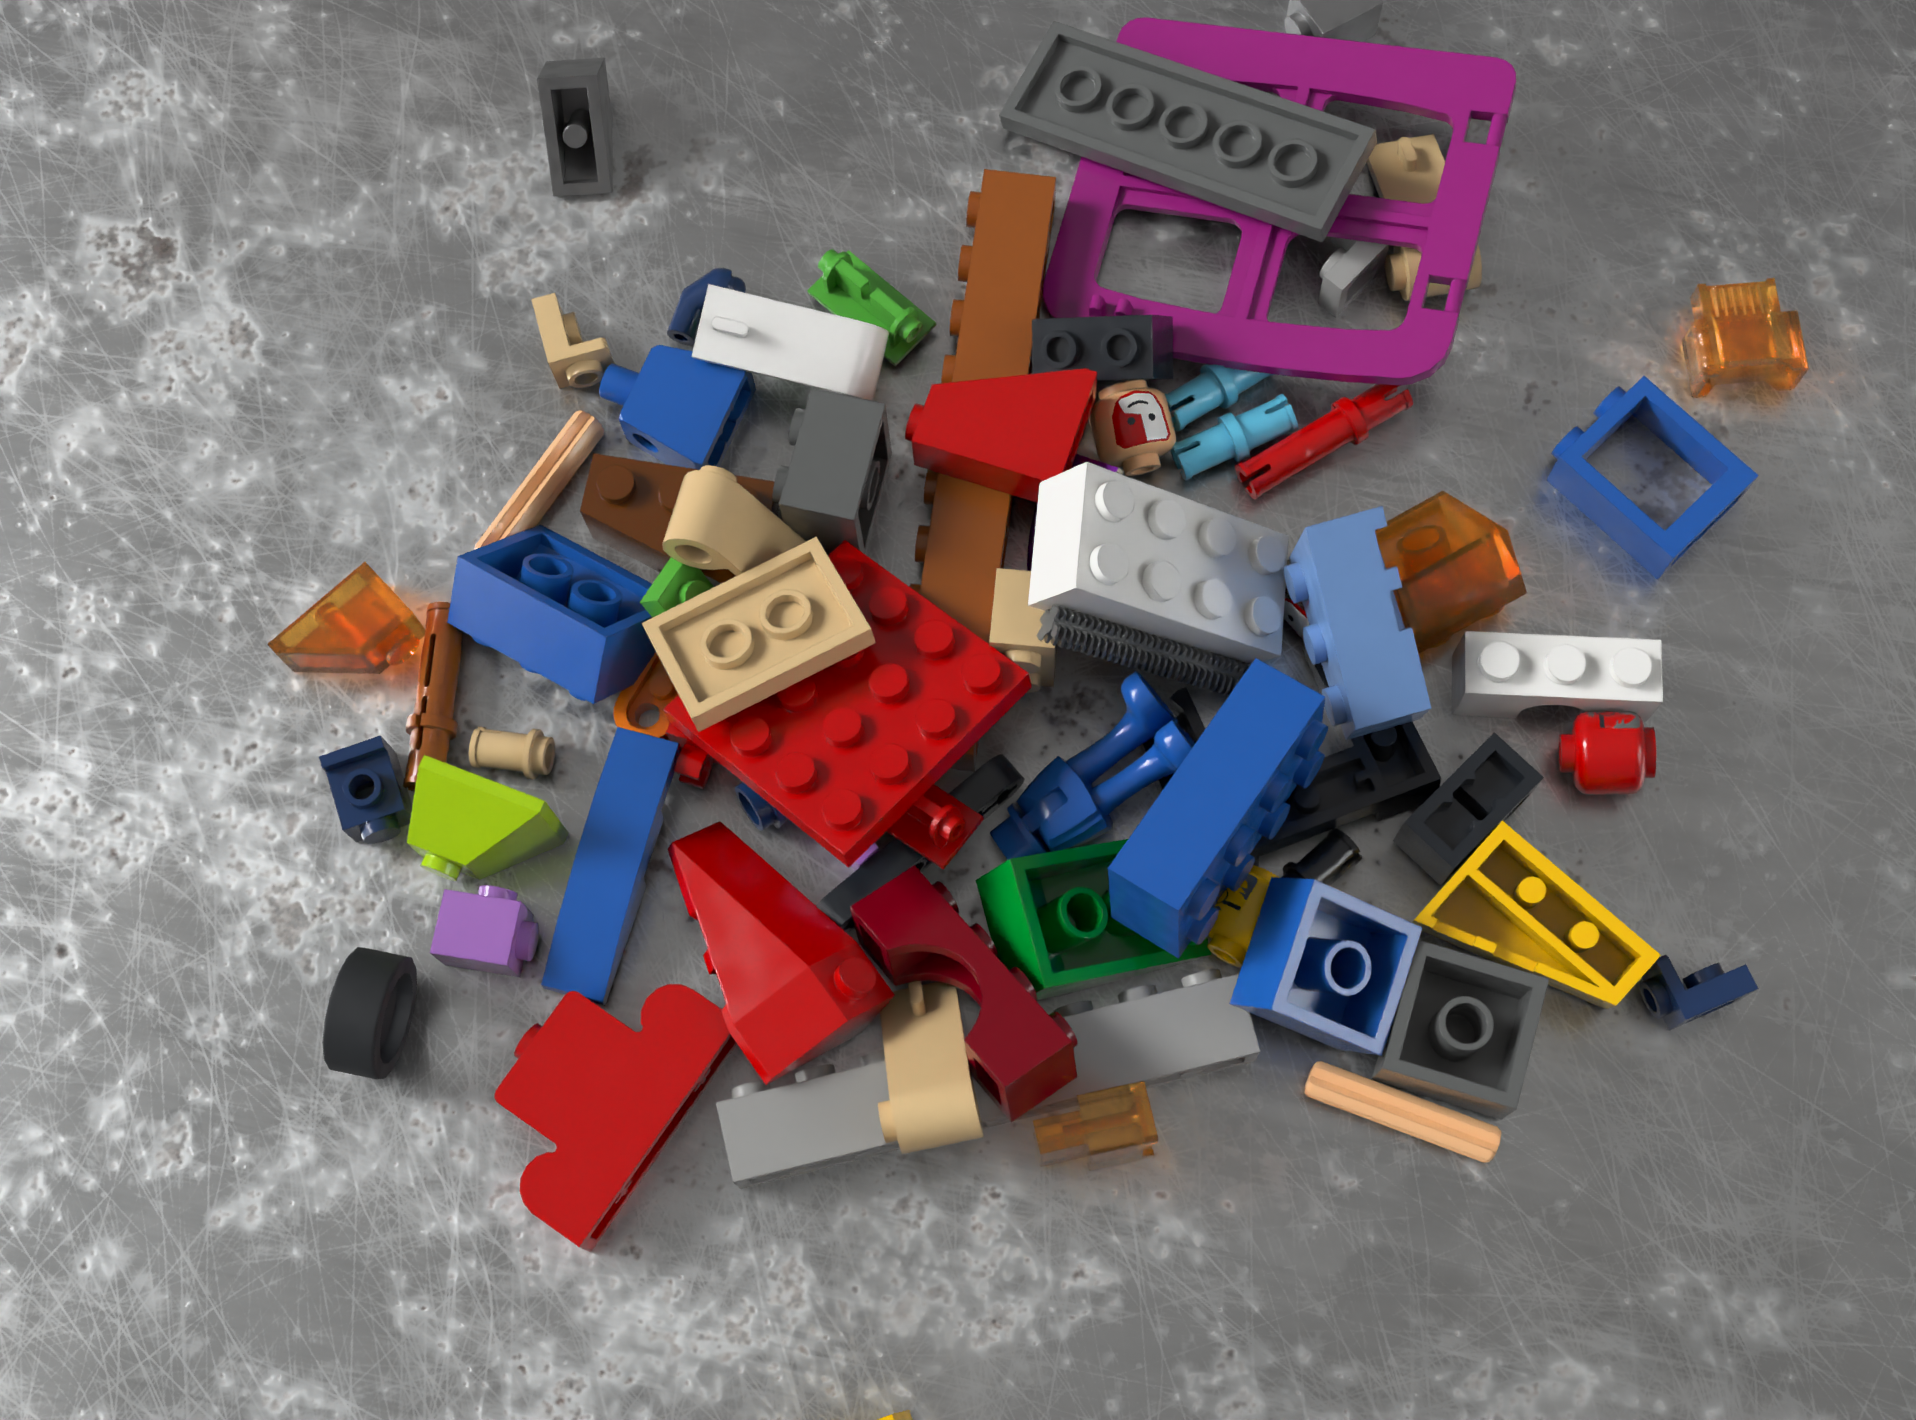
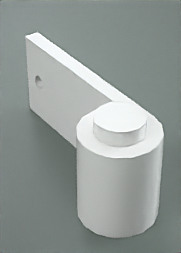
[691,284,889,401]

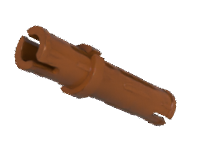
[403,602,464,792]

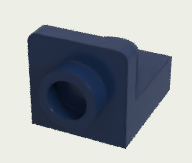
[1640,955,1759,1031]

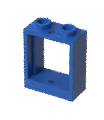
[1547,376,1759,580]

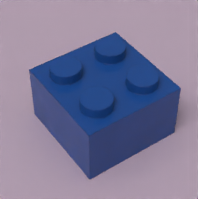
[1229,877,1423,1056]

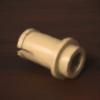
[469,726,555,780]

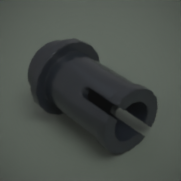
[1281,828,1362,886]

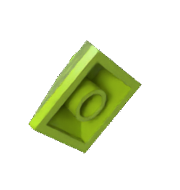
[407,755,569,881]

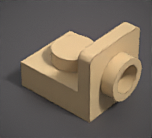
[531,293,615,389]

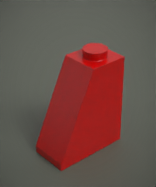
[905,368,1097,503]

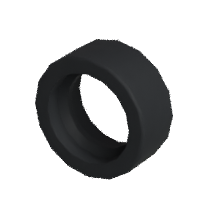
[322,947,417,1079]

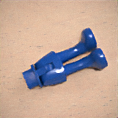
[990,671,1195,860]

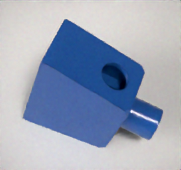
[599,345,756,470]

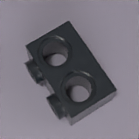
[1032,315,1173,381]
[1393,732,1544,886]

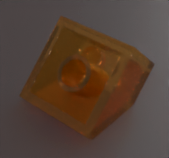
[1375,491,1527,654]

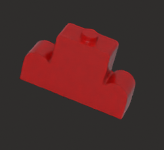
[494,984,737,1252]

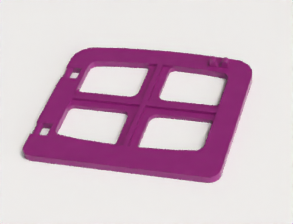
[1043,17,1516,386]

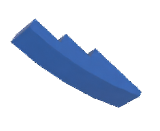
[541,727,681,1006]

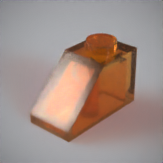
[267,562,426,674]

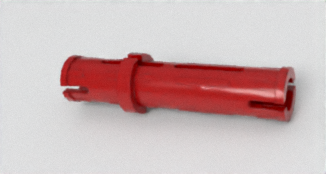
[1235,384,1413,500]

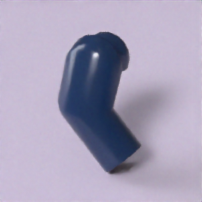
[666,268,746,345]

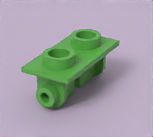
[807,249,936,366]

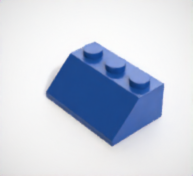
[447,525,656,704]

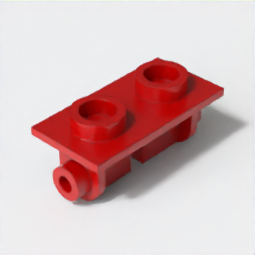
[887,784,984,870]

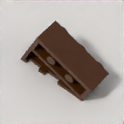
[580,453,780,587]

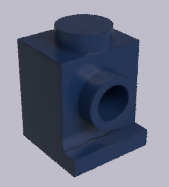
[319,735,412,844]

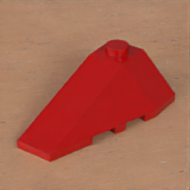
[667,821,895,1085]

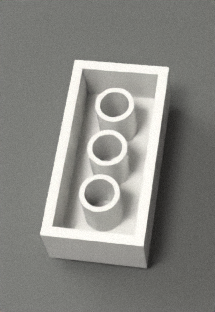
[1028,462,1289,664]

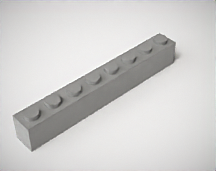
[716,969,1261,1189]

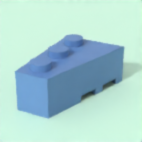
[1284,506,1432,740]

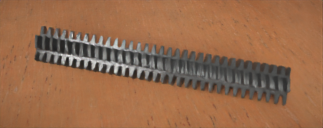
[1037,605,1251,696]

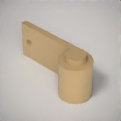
[1366,134,1482,301]
[662,465,806,576]
[878,981,984,1154]

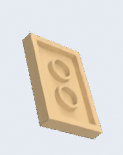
[642,537,876,732]

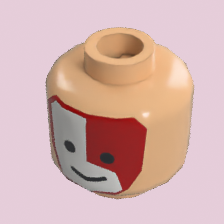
[1089,380,1176,476]

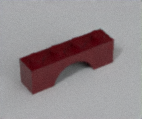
[850,865,1078,1123]

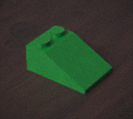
[975,839,1212,1001]

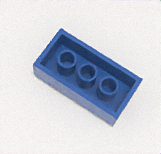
[1108,658,1328,959]

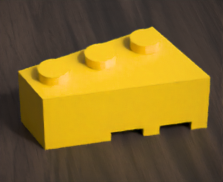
[1412,820,1661,1009]

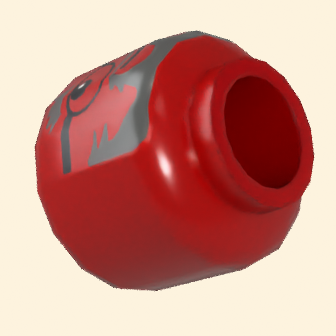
[1559,711,1656,795]

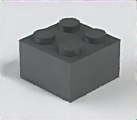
[772,388,892,555]
[1371,940,1549,1120]

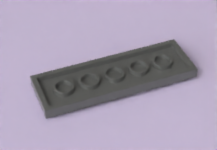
[999,21,1377,242]

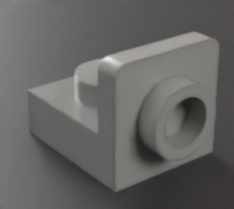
[1318,237,1389,318]

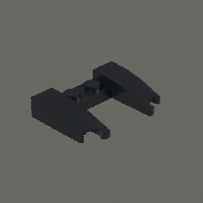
[1141,643,1442,866]

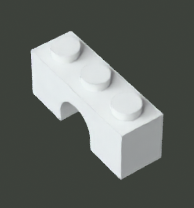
[1452,631,1663,724]

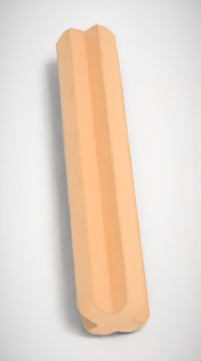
[475,410,604,549]
[1305,1061,1501,1163]

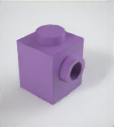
[430,885,539,977]

